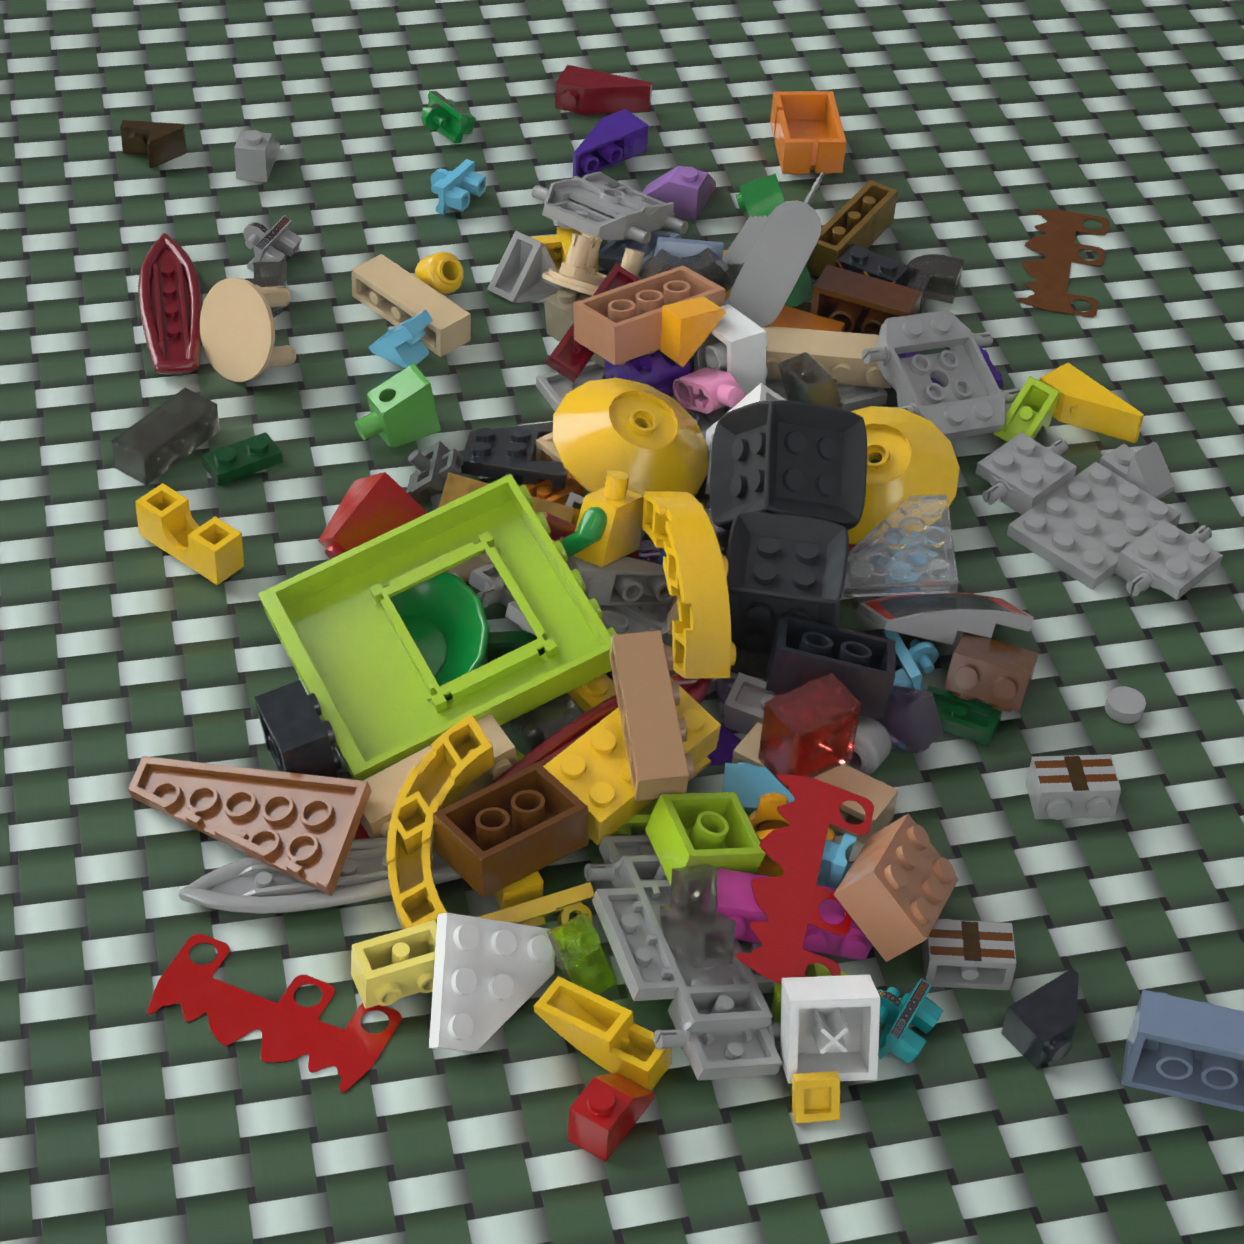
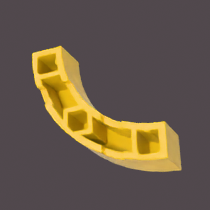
[642,491,736,679]
[386,714,495,930]

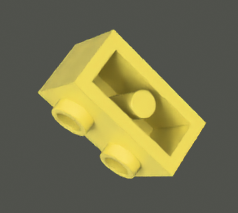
[351,920,437,1009]

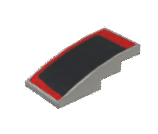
[857,592,1034,645]

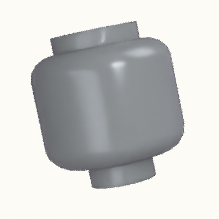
[833,717,892,775]

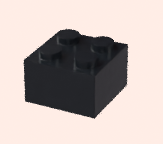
[254,680,342,778]

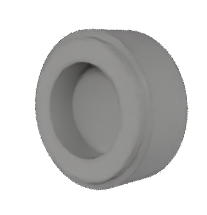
[1105,686,1146,724]

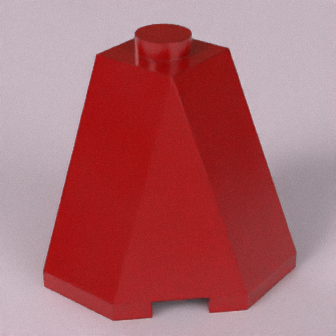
[318,472,428,559]

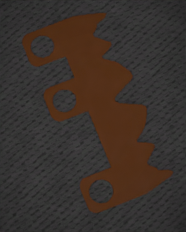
[1015,209,1109,317]

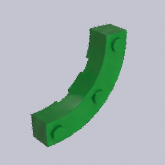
[735,173,814,307]

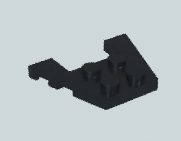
[461,422,568,488]

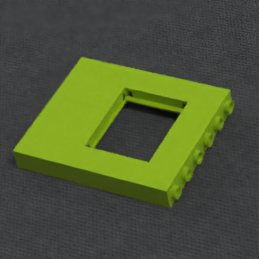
[258,474,617,781]

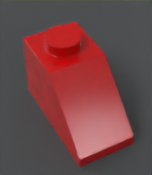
[568,1072,655,1162]

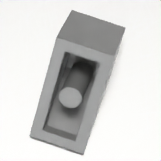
[234,130,280,182]

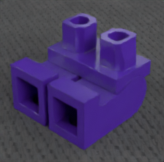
[604,350,691,396]

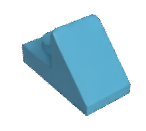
[368,309,434,368]

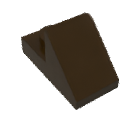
[120,120,187,168]

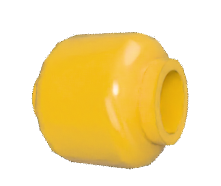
[415,252,464,295]

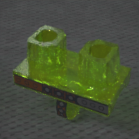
[547,913,617,995]

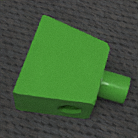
[355,364,441,448]

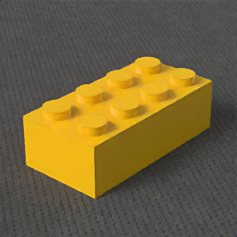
[543,677,721,846]

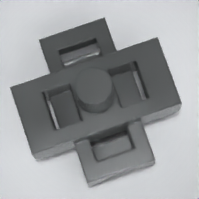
[407,441,464,502]

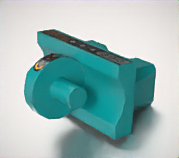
[877,978,944,1063]

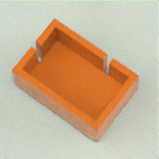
[770,91,847,175]

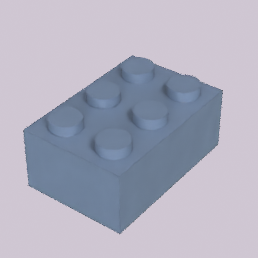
[1121,990,1244,1112]

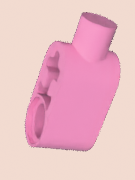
[673,367,745,414]

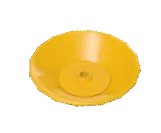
[553,378,708,499]
[847,406,960,546]

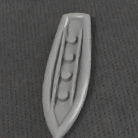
[179,837,461,914]

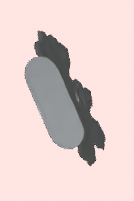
[728,171,824,328]

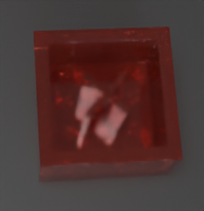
[758,673,861,789]

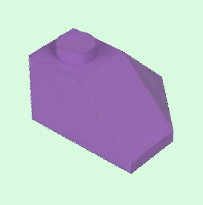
[642,166,716,221]

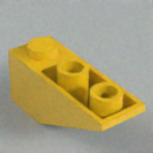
[1039,362,1144,443]

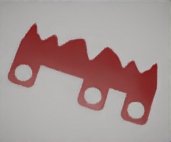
[734,773,874,985]
[147,934,402,1094]

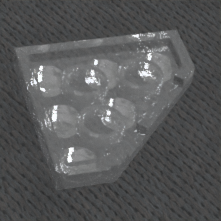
[843,495,958,597]

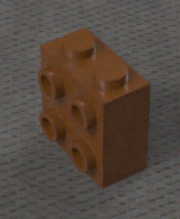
[944,632,1039,712]

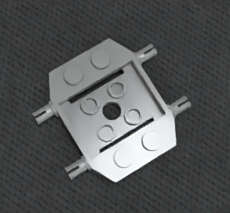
[532,172,688,245]
[861,310,1020,440]

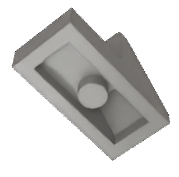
[1099,441,1175,500]

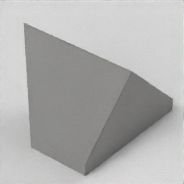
[487,230,566,304]

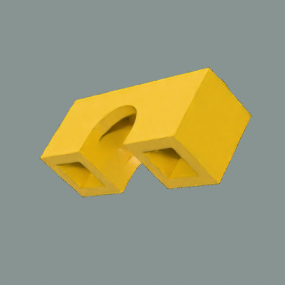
[135,483,244,585]

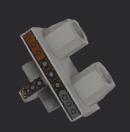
[243,215,302,274]

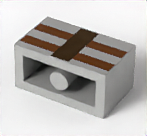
[1026,754,1121,820]
[921,918,1017,990]

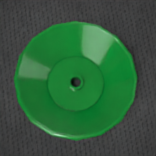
[390,571,490,701]

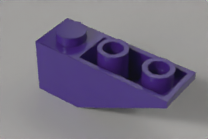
[573,109,649,178]

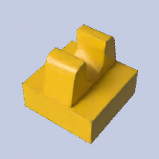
[792,1071,840,1123]

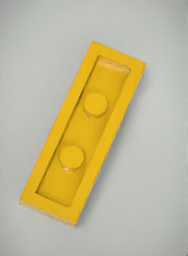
[479,882,594,933]

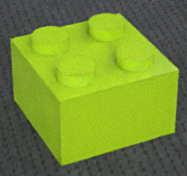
[645,792,766,892]

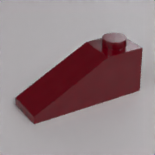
[555,65,652,114]

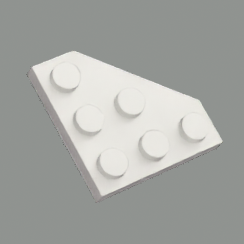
[429,913,556,1053]

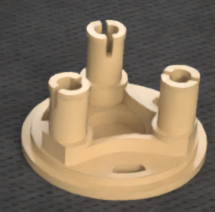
[542,233,645,296]
[200,278,296,382]

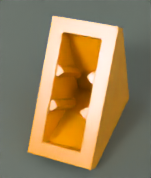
[660,296,726,367]

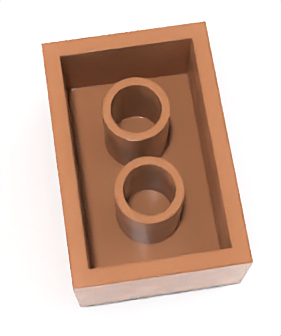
[834,814,959,962]

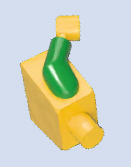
[552,470,644,567]

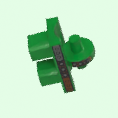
[421,91,476,143]

